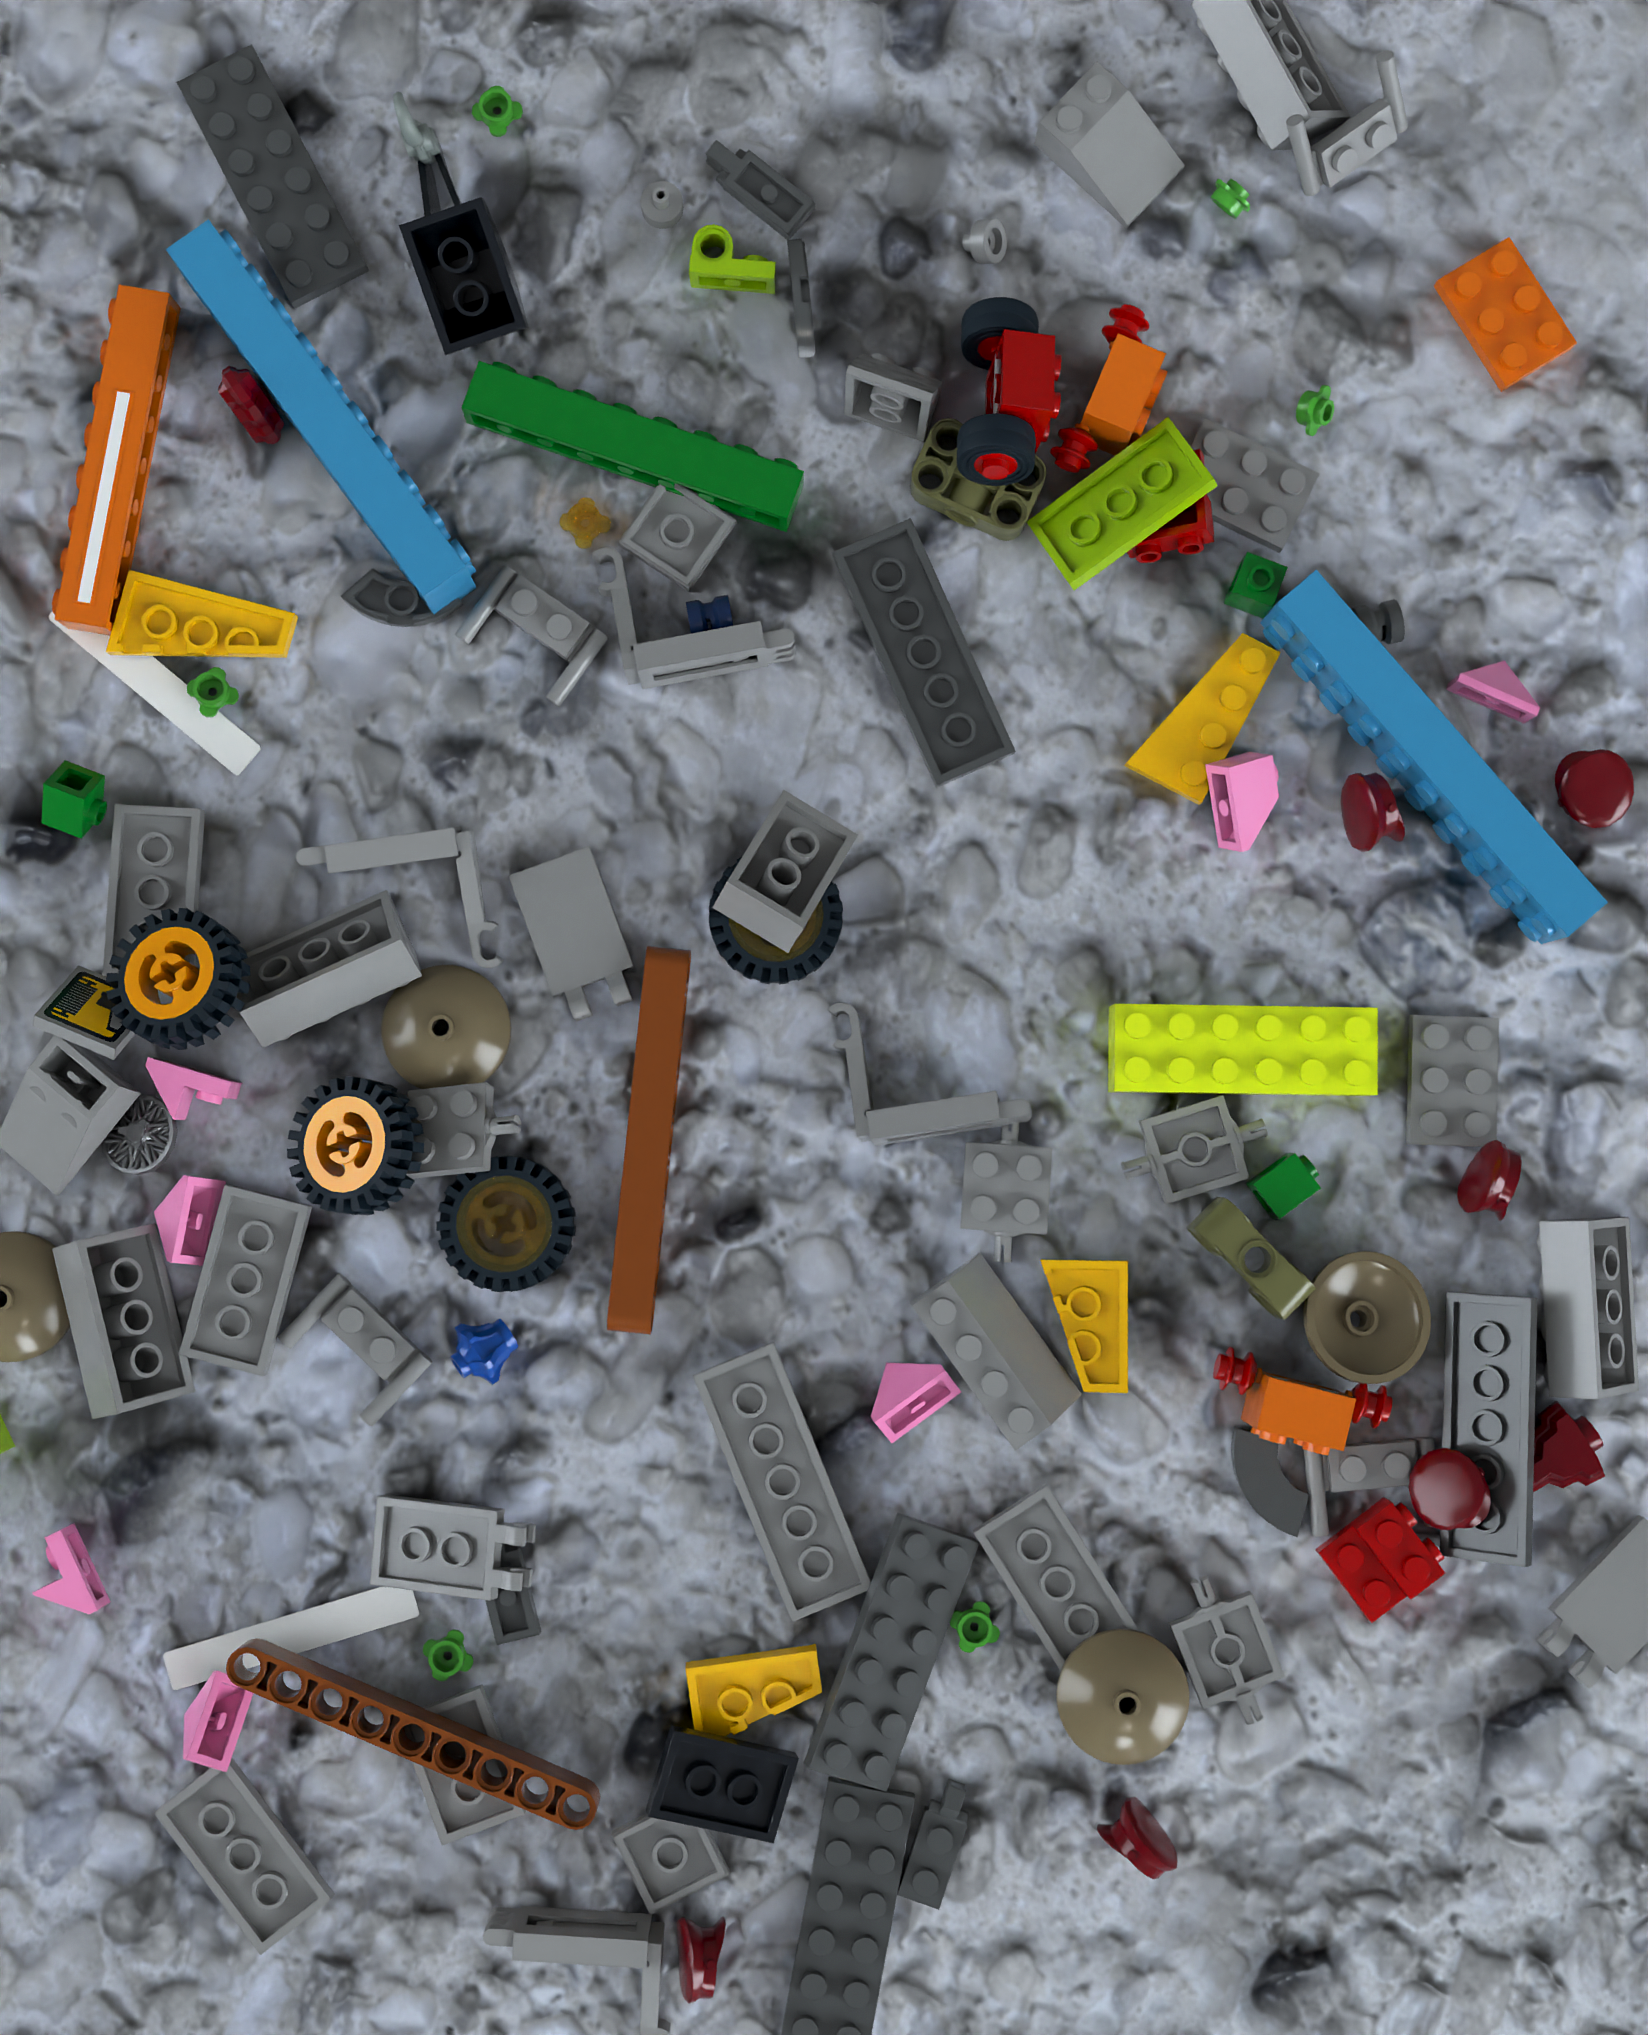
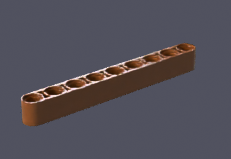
[607,946,691,1335]
[226,1638,600,1830]

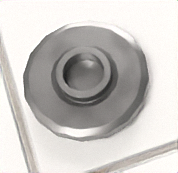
[101,1094,178,1175]

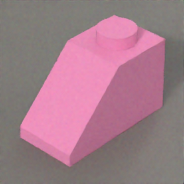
[1205,752,1279,852]

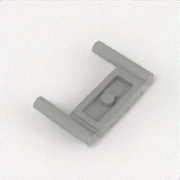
[1286,50,1408,196]
[455,565,608,707]
[278,1273,433,1426]
[1303,1437,1435,1537]

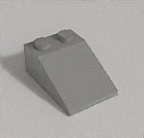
[1034,61,1185,228]
[844,354,943,442]
[712,790,858,953]

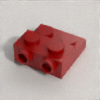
[1127,449,1215,563]
[1315,1497,1445,1623]

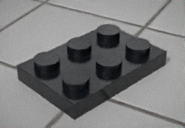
[646,1725,799,1843]

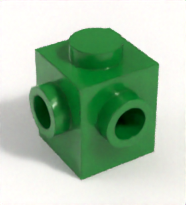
[41,760,107,839]

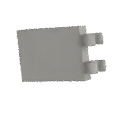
[508,846,635,1021]
[370,1494,536,1601]
[1536,1515,1648,1689]

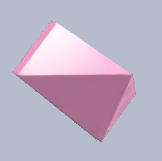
[1446,660,1540,723]
[154,1175,226,1266]
[871,1363,961,1444]
[183,1671,254,1772]

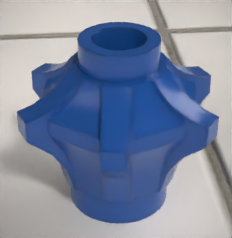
[450,1319,518,1385]

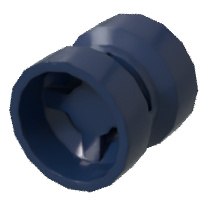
[686,595,733,633]

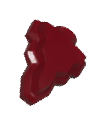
[218,366,285,445]
[1533,1401,1605,1492]

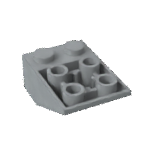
[0,1035,141,1196]

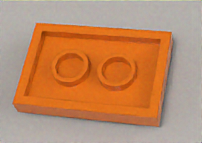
[1434,237,1577,392]

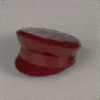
[1555,749,1634,828]
[1341,772,1405,852]
[1457,1140,1522,1221]
[1409,1448,1491,1530]
[1097,1797,1178,1879]
[676,1917,726,2004]

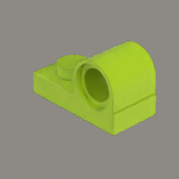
[689,224,776,294]

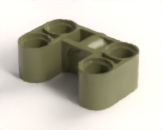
[910,418,1047,541]
[1186,1197,1316,1321]

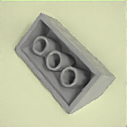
[1191,0,1350,150]
[236,890,422,1048]
[1537,1217,1639,1399]
[52,1223,195,1419]
[910,1253,1082,1451]

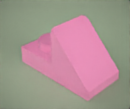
[145,1057,242,1120]
[32,1523,111,1614]

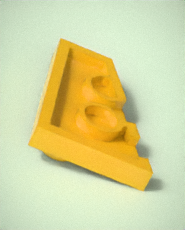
[1040,1259,1128,1393]
[685,1644,822,1736]

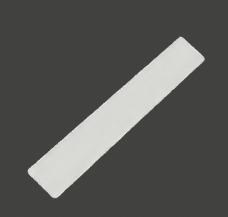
[49,611,261,775]
[163,1586,419,1690]

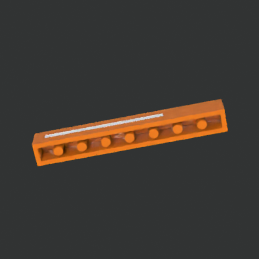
[52,284,181,636]

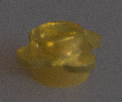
[559,498,611,549]

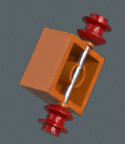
[1050,304,1168,473]
[1213,1347,1393,1456]

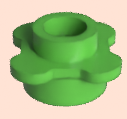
[472,86,523,137]
[1210,179,1251,219]
[1296,385,1334,436]
[187,667,239,717]
[950,1601,1000,1653]
[423,1629,474,1681]

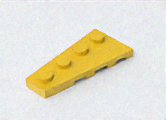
[106,570,298,658]
[1124,633,1281,805]

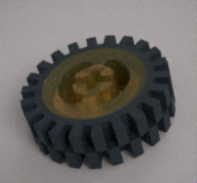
[709,857,843,985]
[436,1156,576,1292]

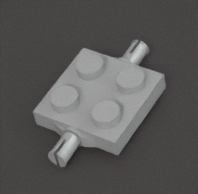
[406,1082,521,1179]
[1121,1095,1268,1204]
[960,1123,1052,1263]
[1168,1576,1285,1725]

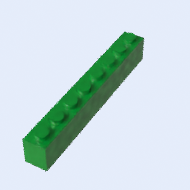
[461,361,804,532]

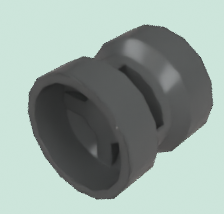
[1351,599,1405,644]

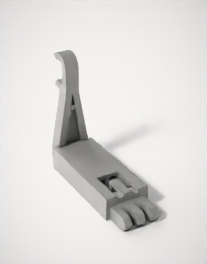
[592,547,796,689]
[296,826,504,968]
[827,1003,1032,1146]
[483,1906,671,2035]

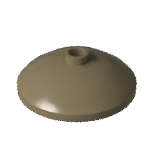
[381,965,512,1089]
[0,1231,70,1362]
[1303,1251,1431,1384]
[1056,1629,1189,1765]

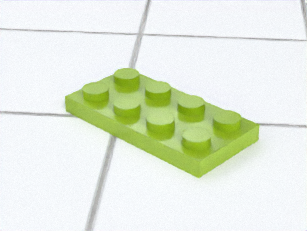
[1027,417,1218,591]

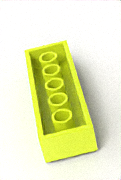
[1108,1004,1378,1096]

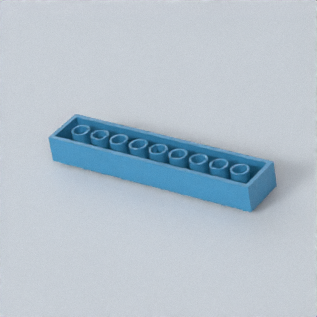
[166,219,477,614]
[1260,570,1608,944]

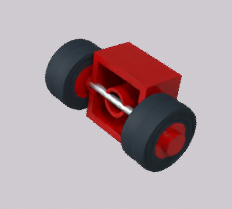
[956,297,1062,486]

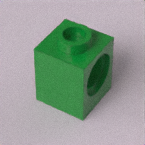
[1223,552,1288,619]
[1245,1153,1321,1219]

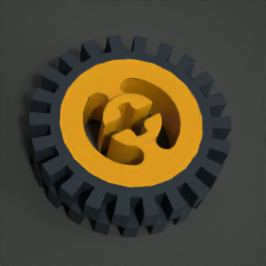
[106,908,251,1050]
[287,1076,424,1215]

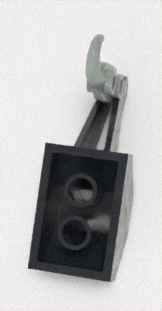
[393,92,529,355]

